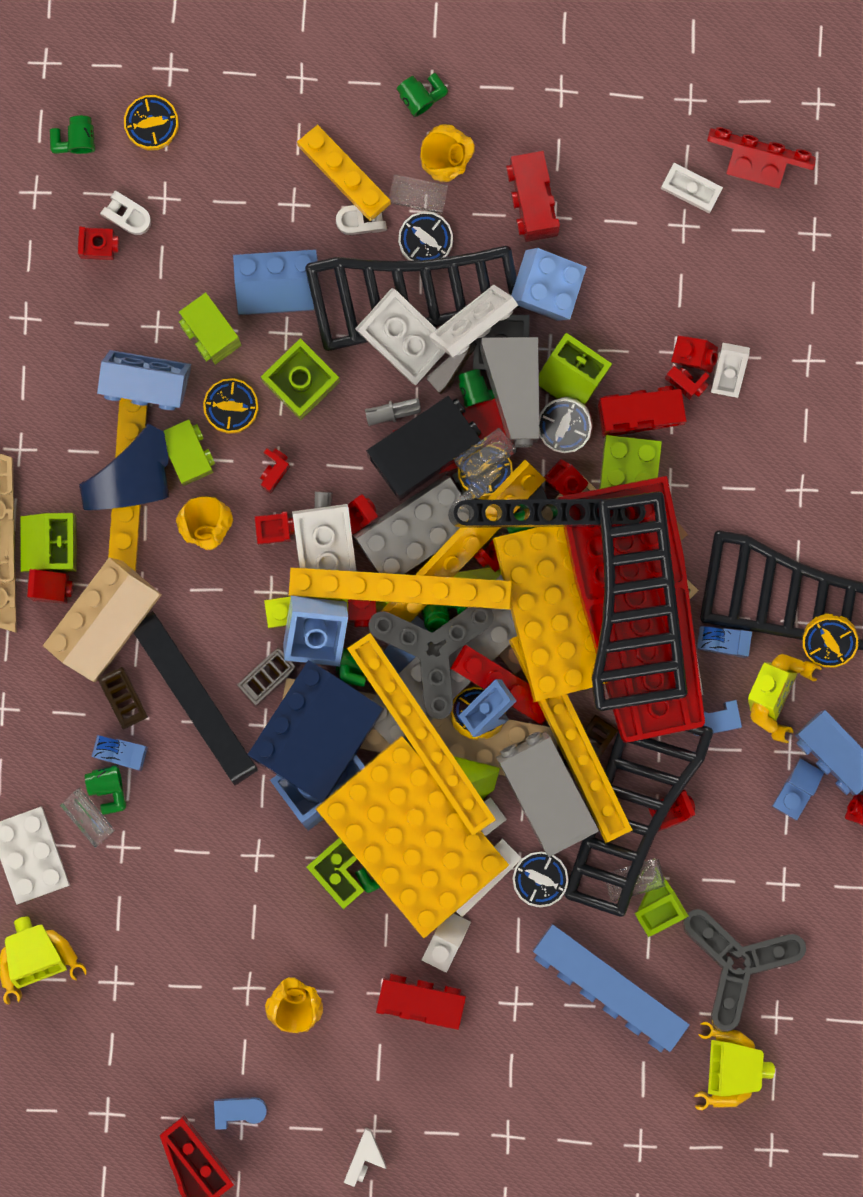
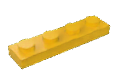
[297,124,391,221]

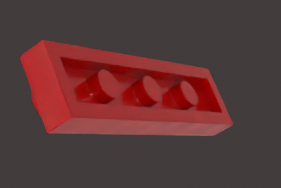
[450,645,546,725]

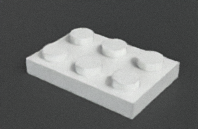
[429,285,518,357]
[355,288,445,385]
[292,504,357,572]
[0,806,70,905]

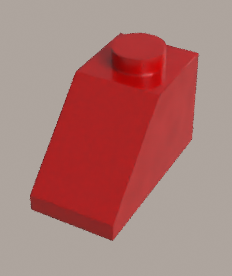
[27,569,73,604]

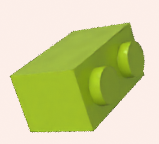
[163,419,215,486]

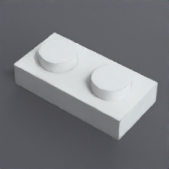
[661,163,723,214]

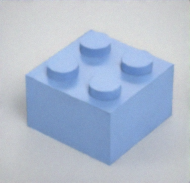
[511,248,587,321]
[283,596,348,666]

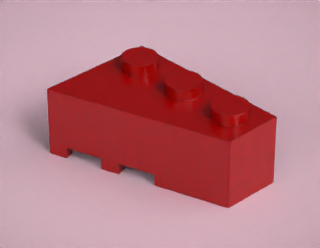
[506,151,560,242]
[597,386,687,438]
[376,973,466,1030]
[159,1115,236,1197]

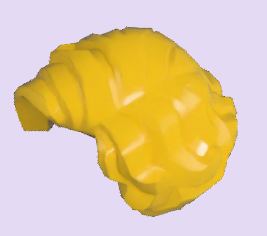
[420,124,475,182]
[176,497,233,550]
[265,977,323,1033]

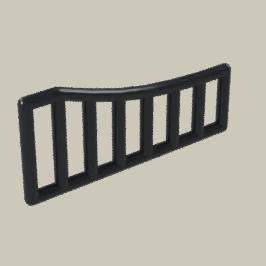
[305,245,520,351]
[591,491,688,711]
[700,530,863,651]
[565,725,713,917]

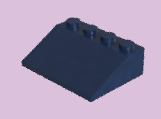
[247,660,384,803]

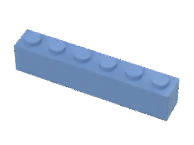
[532,924,690,1052]

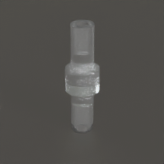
[453,466,502,511]

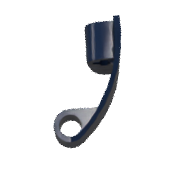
[79,424,169,510]

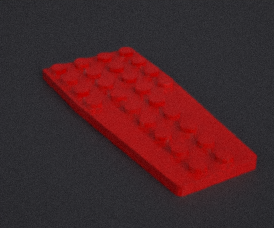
[557,476,705,742]

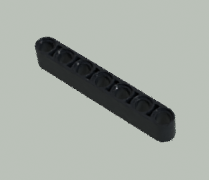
[448,499,646,528]
[133,611,258,786]

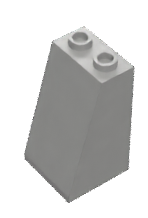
[480,337,539,448]
[496,731,599,857]

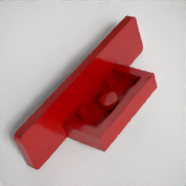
[707,127,816,188]

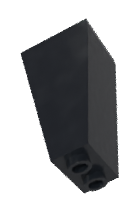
[366,395,482,501]

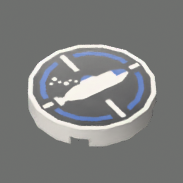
[398,212,453,261]
[539,397,593,453]
[512,851,568,908]

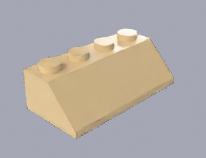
[43,557,162,682]

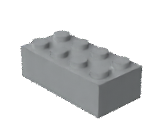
[353,475,470,574]

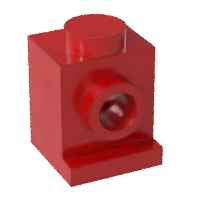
[78,226,119,260]

